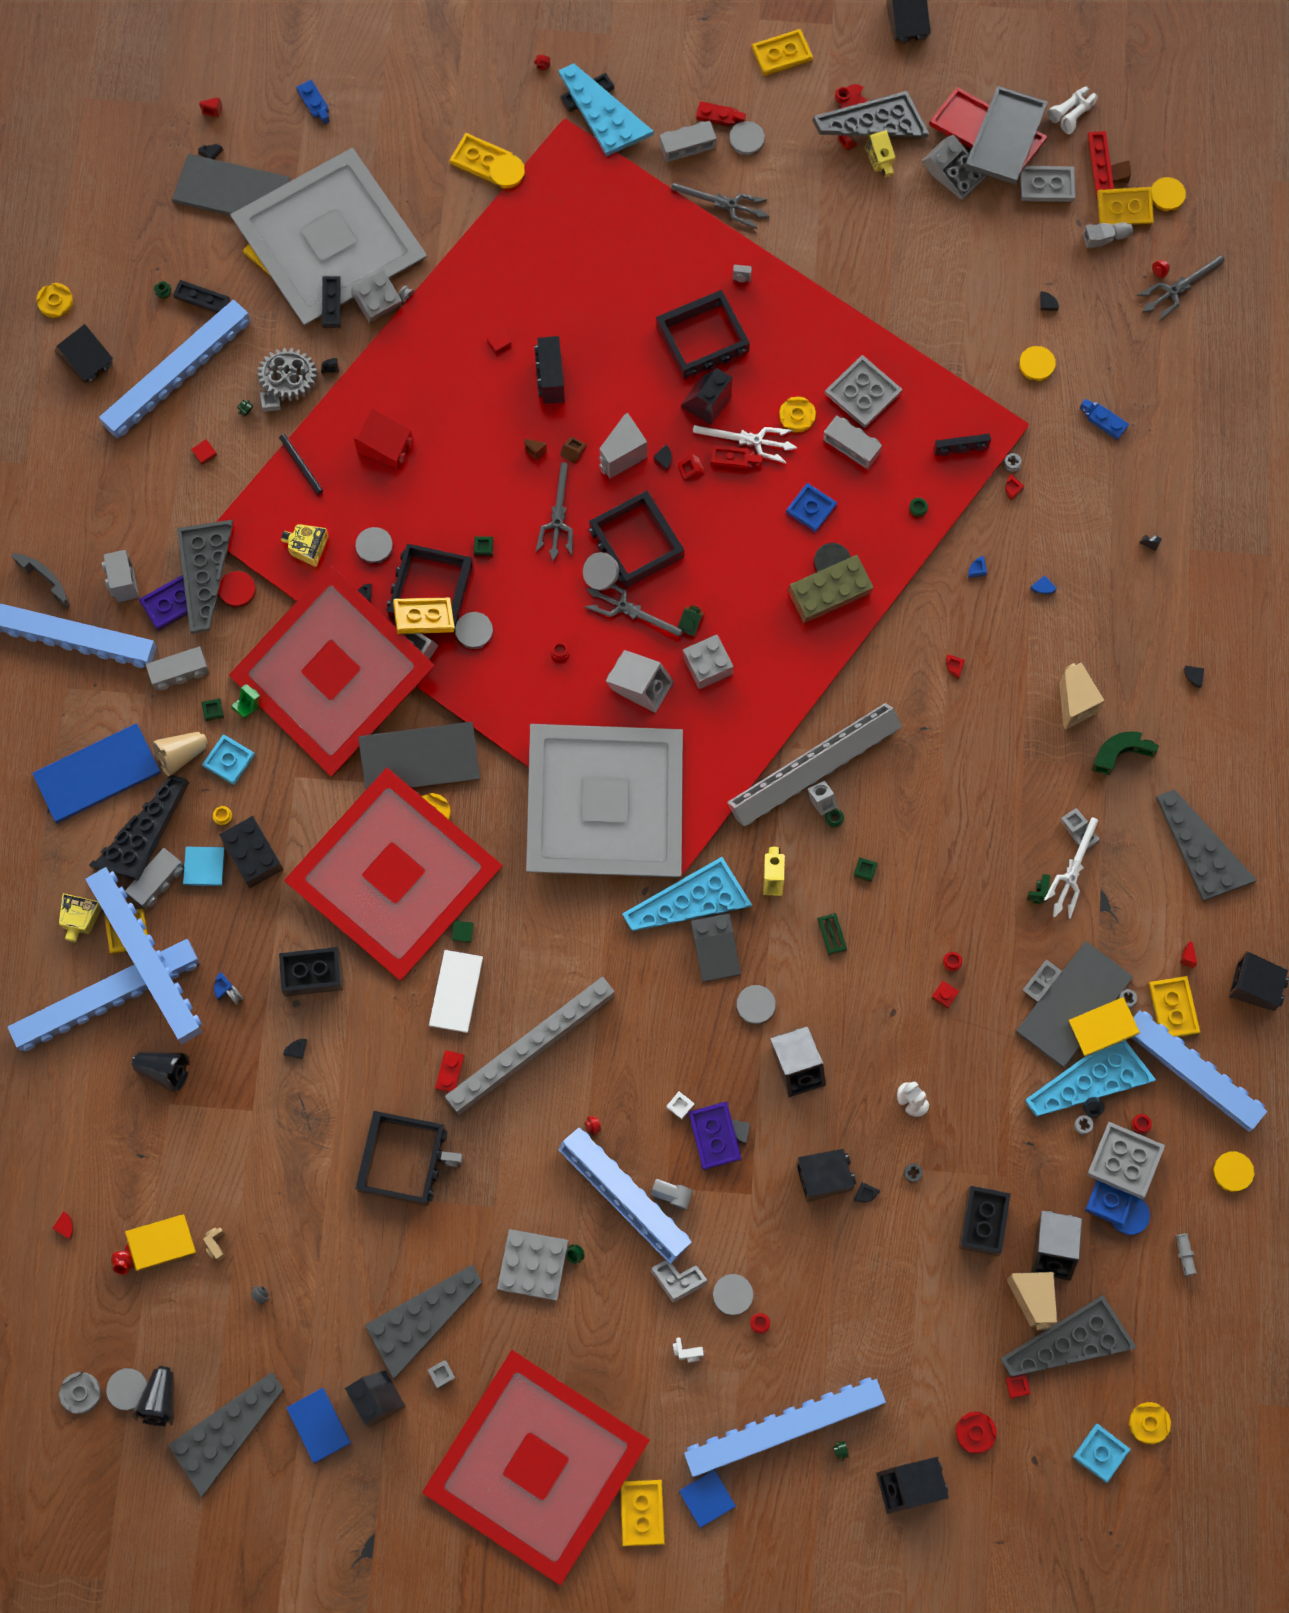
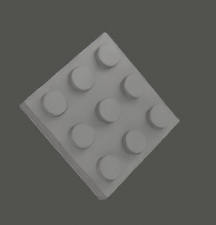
[825,355,903,428]
[1087,1122,1165,1200]
[497,1229,568,1301]

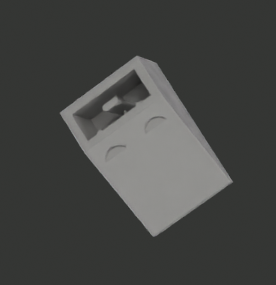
[921,135,986,200]

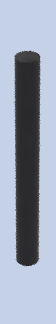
[279,434,323,495]

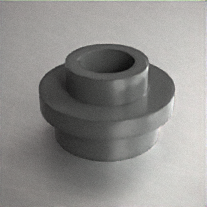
[250,1286,270,1305]

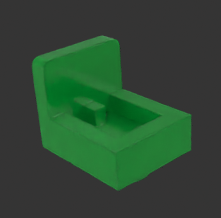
[231,684,260,718]

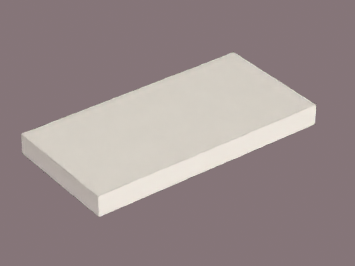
[429,950,483,1033]

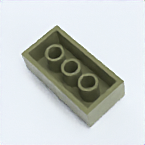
[787,555,874,623]

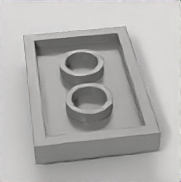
[1020,166,1075,202]

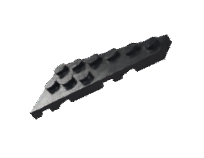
[89,775,189,881]

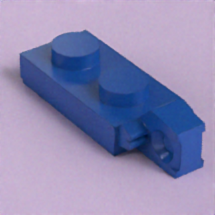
[296,79,330,125]
[1080,398,1129,440]

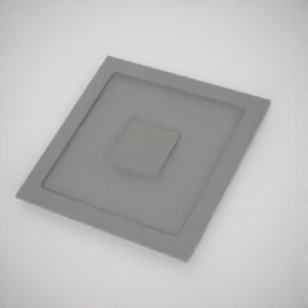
[230,147,427,326]
[526,724,683,877]

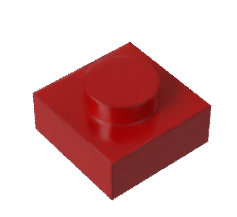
[931,981,959,1008]

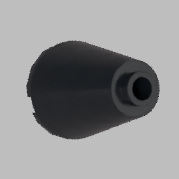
[132,1052,190,1092]
[133,1366,174,1427]

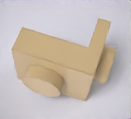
[203,1228,226,1261]

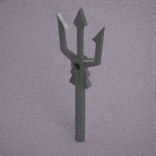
[671,183,770,230]
[1136,255,1225,321]
[535,463,573,562]
[584,583,683,637]

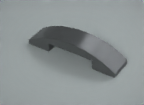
[11,553,70,608]

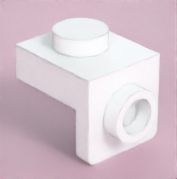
[673,1338,703,1363]

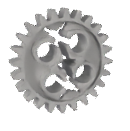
[257,348,317,401]

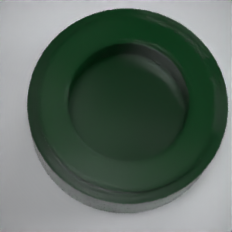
[909,498,928,517]

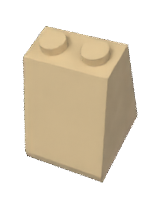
[1059,662,1105,730]
[1007,1272,1057,1330]

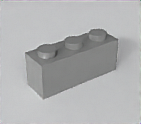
[659,121,717,162]
[823,416,882,469]
[146,646,210,691]
[125,848,184,910]

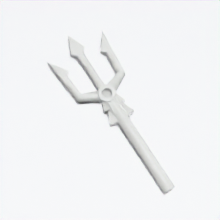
[693,425,797,463]
[1044,817,1098,919]

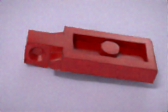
[696,101,746,127]
[711,445,763,469]

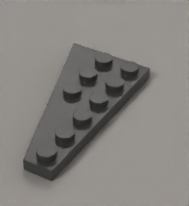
[812,91,929,138]
[177,520,234,634]
[1156,789,1257,902]
[365,1264,482,1380]
[1000,1295,1137,1377]
[169,1372,284,1497]

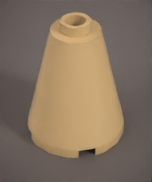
[152,732,208,776]

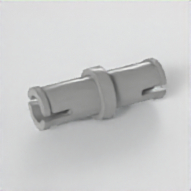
[1175,1233,1197,1276]

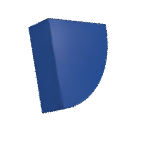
[968,556,987,578]
[1030,576,1057,595]
[214,972,233,1000]

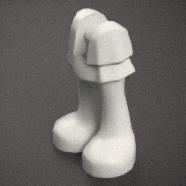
[1047,86,1098,134]
[897,1082,929,1117]

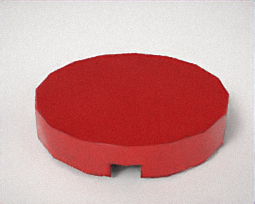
[218,571,256,608]
[955,1411,997,1454]

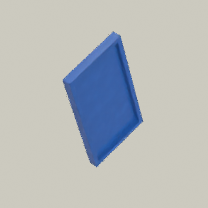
[32,723,161,823]

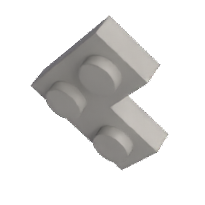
[651,1260,708,1303]

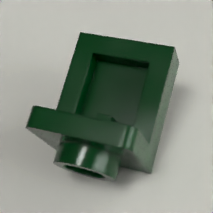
[677,605,705,636]

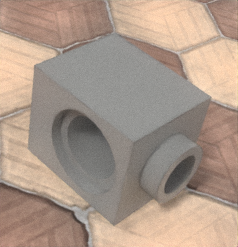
[808,781,838,815]

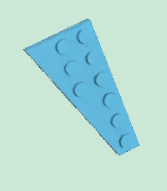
[558,64,654,156]
[622,857,752,932]
[1025,1040,1156,1117]

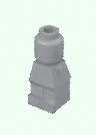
[1083,222,1133,249]

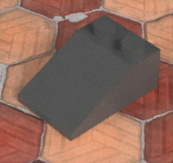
[691,914,741,982]

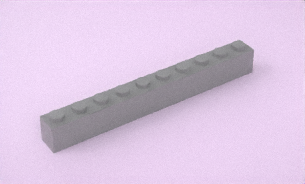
[727,703,902,826]
[445,976,615,1116]

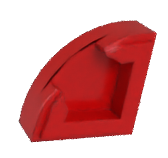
[1005,475,1024,501]
[946,654,965,679]
[52,1211,73,1239]

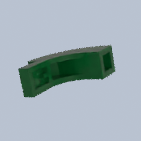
[1091,731,1159,775]

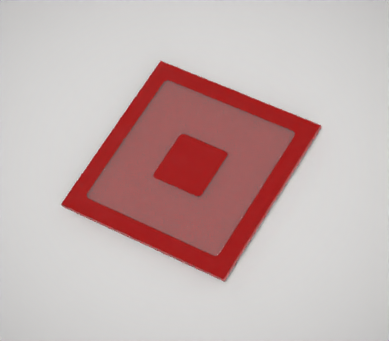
[229,565,436,777]
[283,768,503,981]
[422,1350,650,1586]

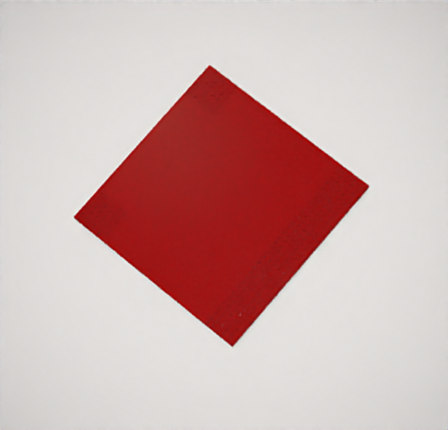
[216,119,1029,876]

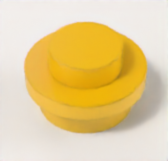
[213,806,232,825]

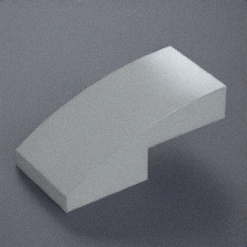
[1061,808,1100,851]
[1023,959,1062,1002]

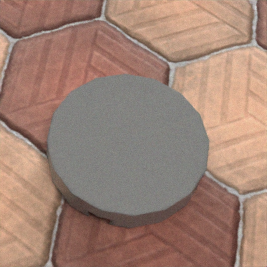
[729,121,765,155]
[355,527,393,564]
[583,552,619,590]
[455,612,493,649]
[737,985,775,1024]
[713,1274,753,1315]
[106,1368,147,1410]
[59,1372,101,1414]

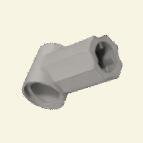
[651,1179,693,1210]

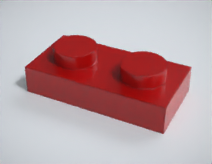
[435,1050,465,1093]

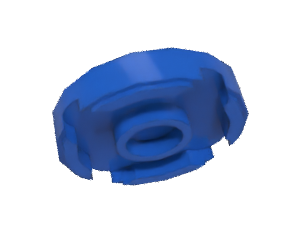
[1110,1196,1150,1236]

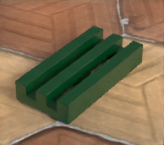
[817,913,847,956]

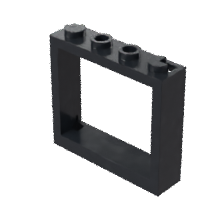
[656,290,750,379]
[588,490,684,588]
[386,544,473,632]
[355,1111,448,1206]

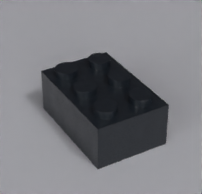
[534,336,565,404]
[219,816,283,888]
[279,947,343,997]
[958,1186,1011,1256]

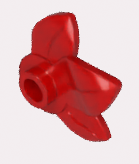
[834,84,868,109]

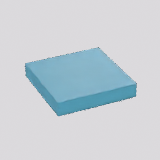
[202,734,256,786]
[183,847,225,886]
[1073,1423,1131,1483]

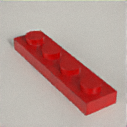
[1087,131,1114,198]

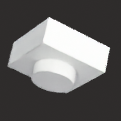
[666,1092,694,1120]

